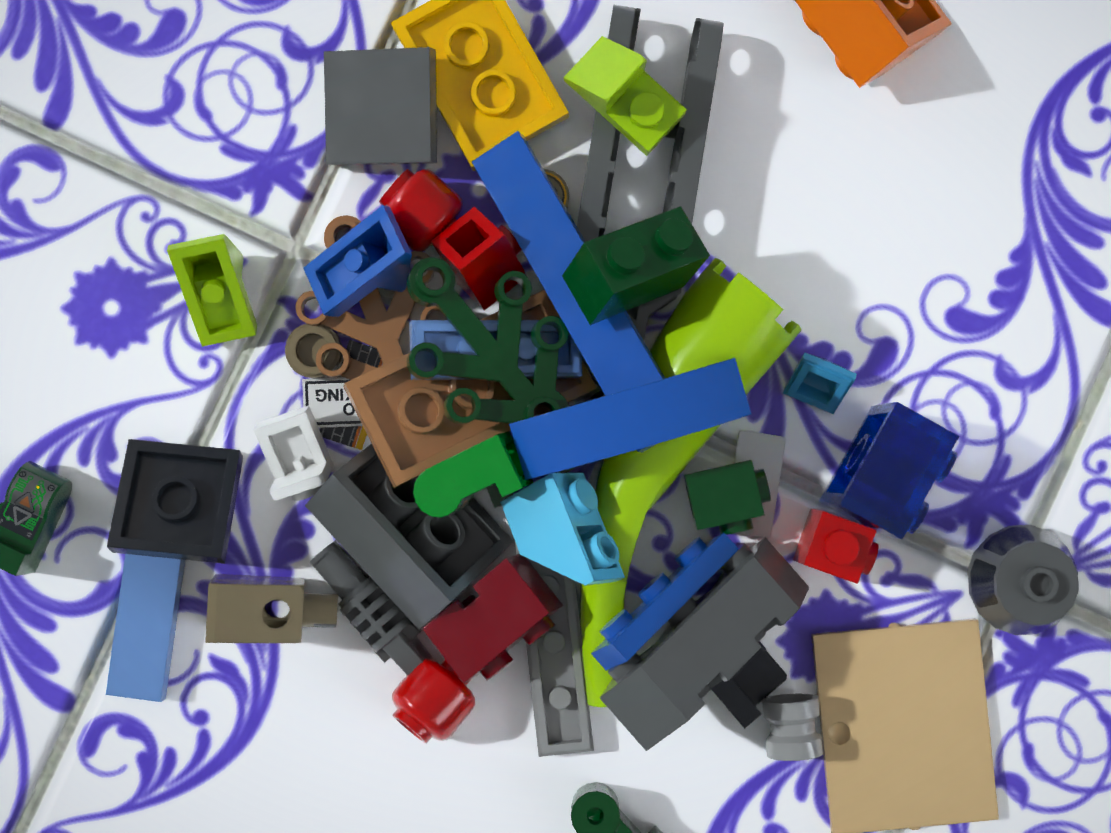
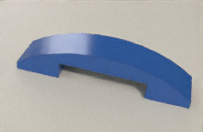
[509,358,751,480]

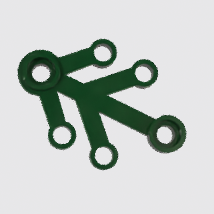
[407,257,569,424]

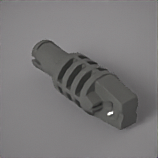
[309,540,432,676]

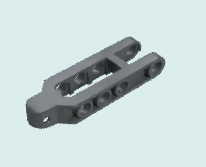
[577,4,724,340]

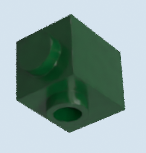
[683,460,771,535]

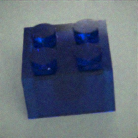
[819,402,959,540]

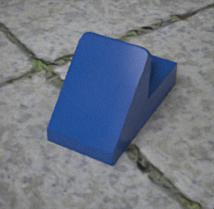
[303,205,412,318]

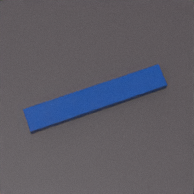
[472,131,665,453]

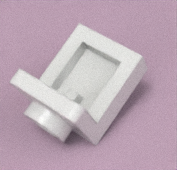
[253,405,334,501]

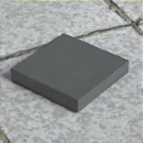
[324,47,437,165]

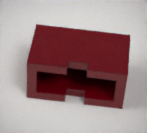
[423,554,564,683]

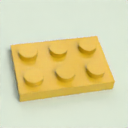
[390,0,569,171]

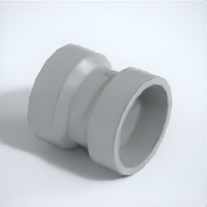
[762,693,823,761]

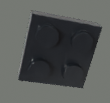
[107,439,243,564]

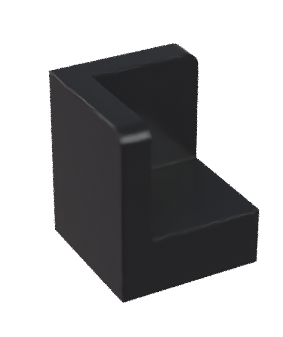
[711,641,787,729]

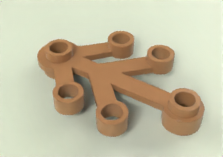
[295,215,440,380]

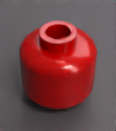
[379,169,463,252]
[392,658,475,744]

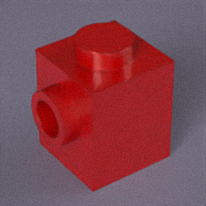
[431,206,527,311]
[793,508,879,584]

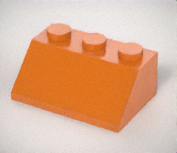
[795,0,952,88]

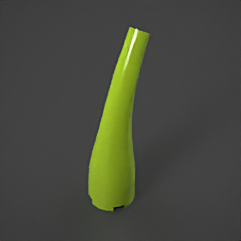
[581,258,802,707]

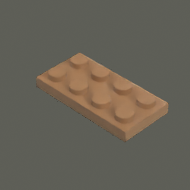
[343,290,596,488]

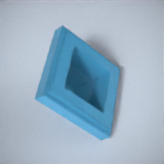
[783,352,857,414]

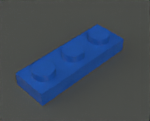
[591,532,739,671]

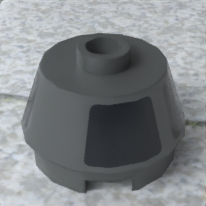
[967,525,1079,635]

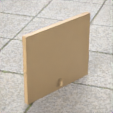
[811,618,999,833]

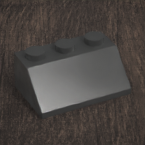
[305,443,514,630]

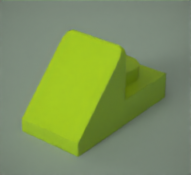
[563,36,687,156]
[167,234,257,347]

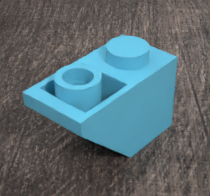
[500,473,625,586]

